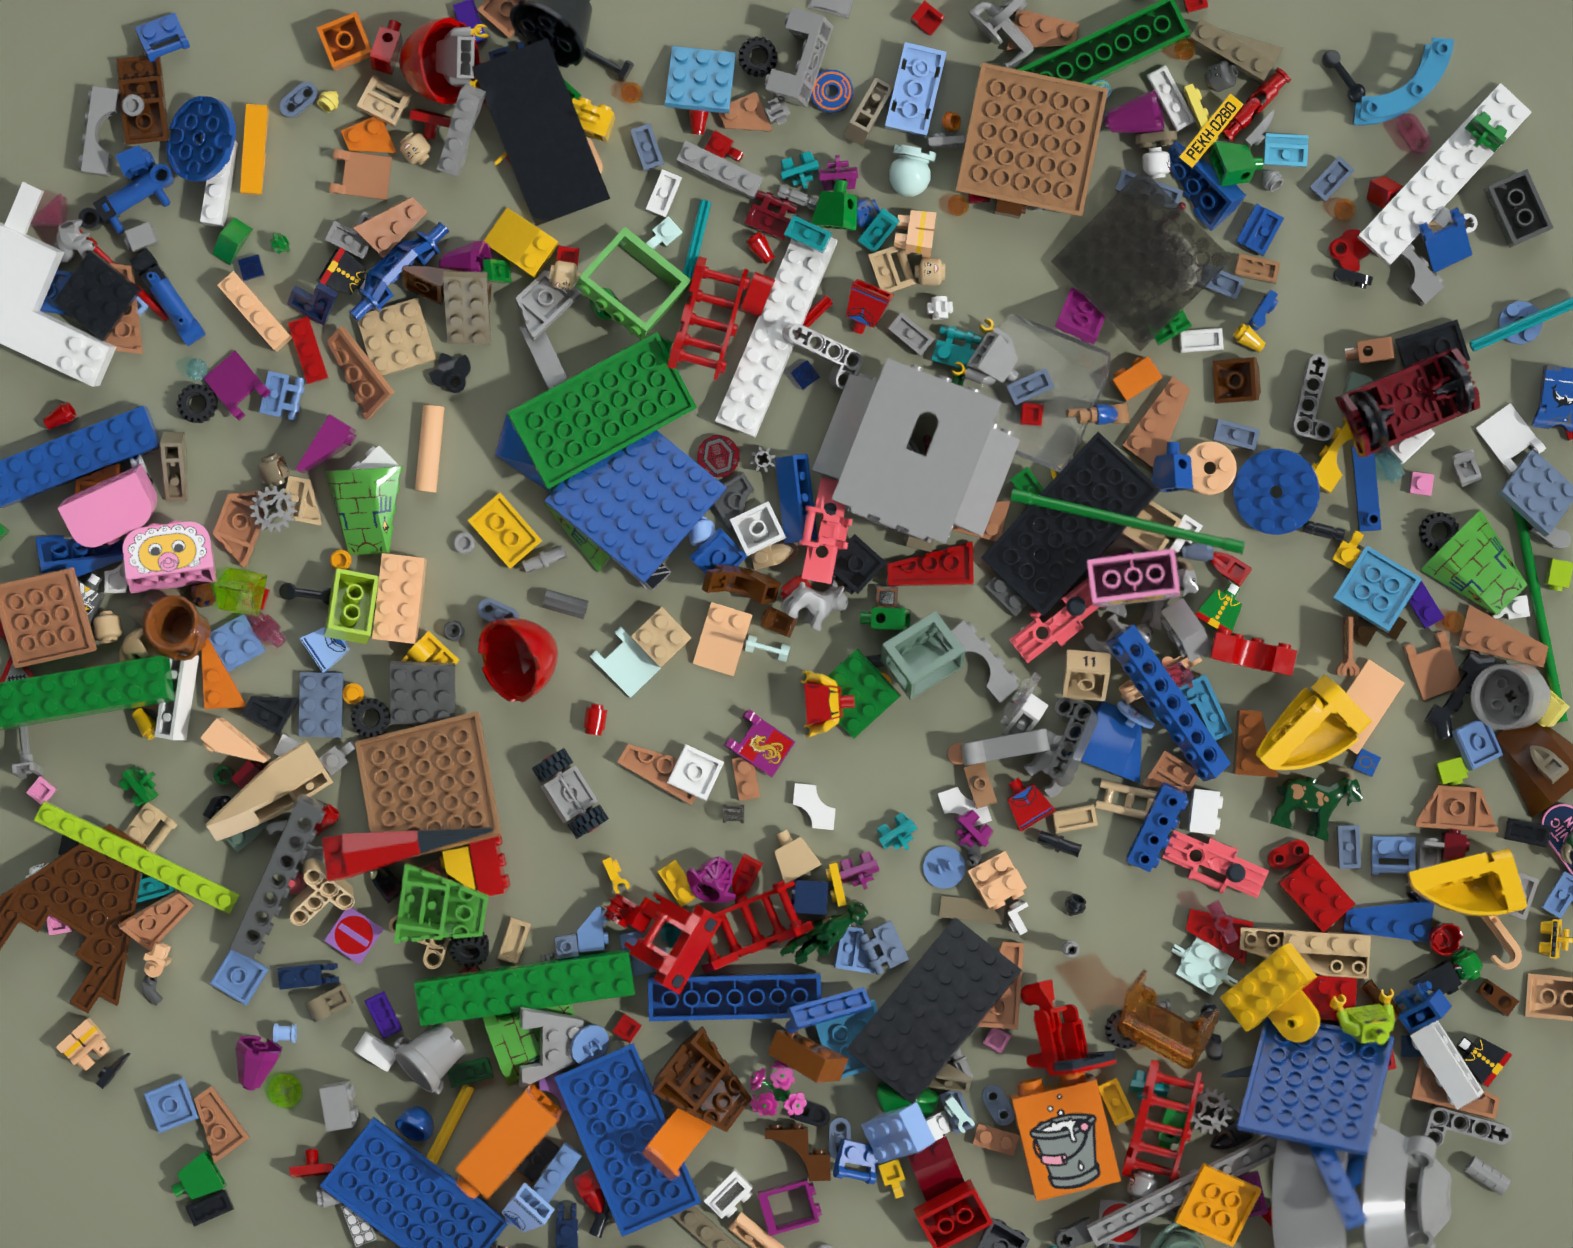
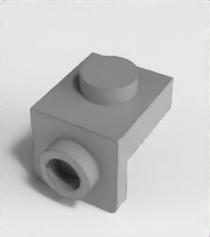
[1452,449,1482,487]
[1417,838,1445,870]

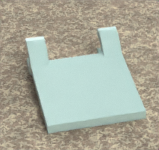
[590,626,661,698]
[745,635,790,662]

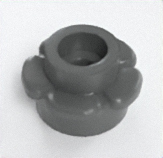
[443,620,465,641]

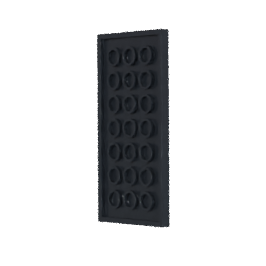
[981,432,1162,617]
[846,918,1022,1104]

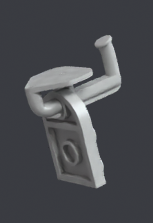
[969,0,1034,69]

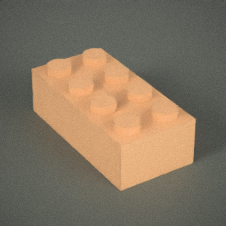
[372,553,427,644]

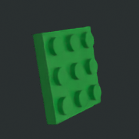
[828,648,901,739]

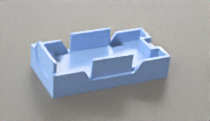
[885,42,947,138]

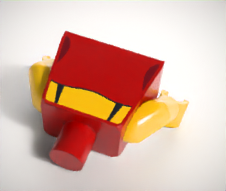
[801,671,855,737]

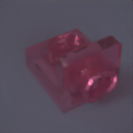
[1166,662,1194,688]

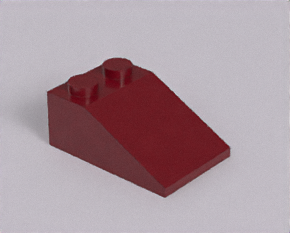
[907,1134,965,1201]

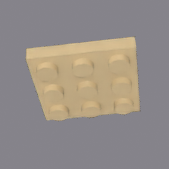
[358,298,437,376]

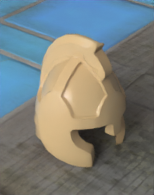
[119,628,163,662]

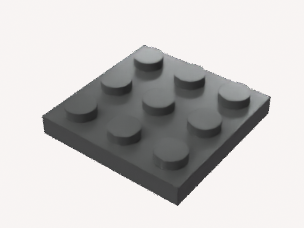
[390,661,456,725]

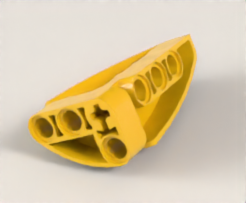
[1256,674,1372,770]
[1407,848,1527,916]

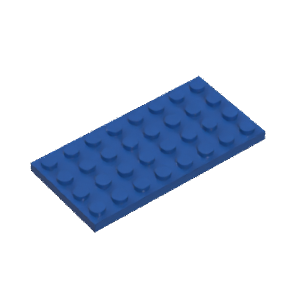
[554,1043,702,1237]
[320,1117,508,1248]

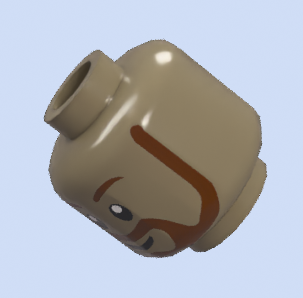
[258,453,290,486]

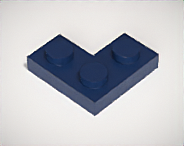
[287,282,338,326]

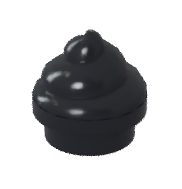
[1065,894,1086,916]

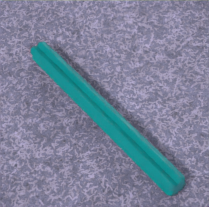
[1469,297,1573,352]

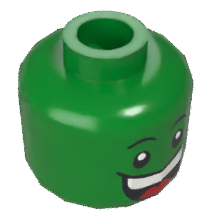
[1451,948,1483,982]

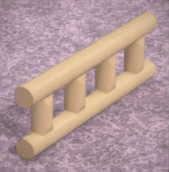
[1095,779,1180,828]

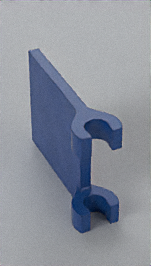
[1418,207,1472,273]

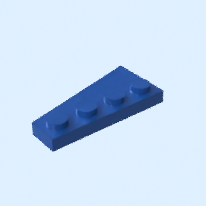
[1343,901,1434,943]

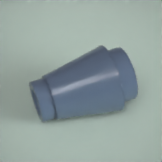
[1182,543,1214,562]

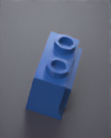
[115,145,155,180]

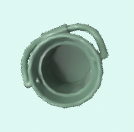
[1149,1222,1205,1248]

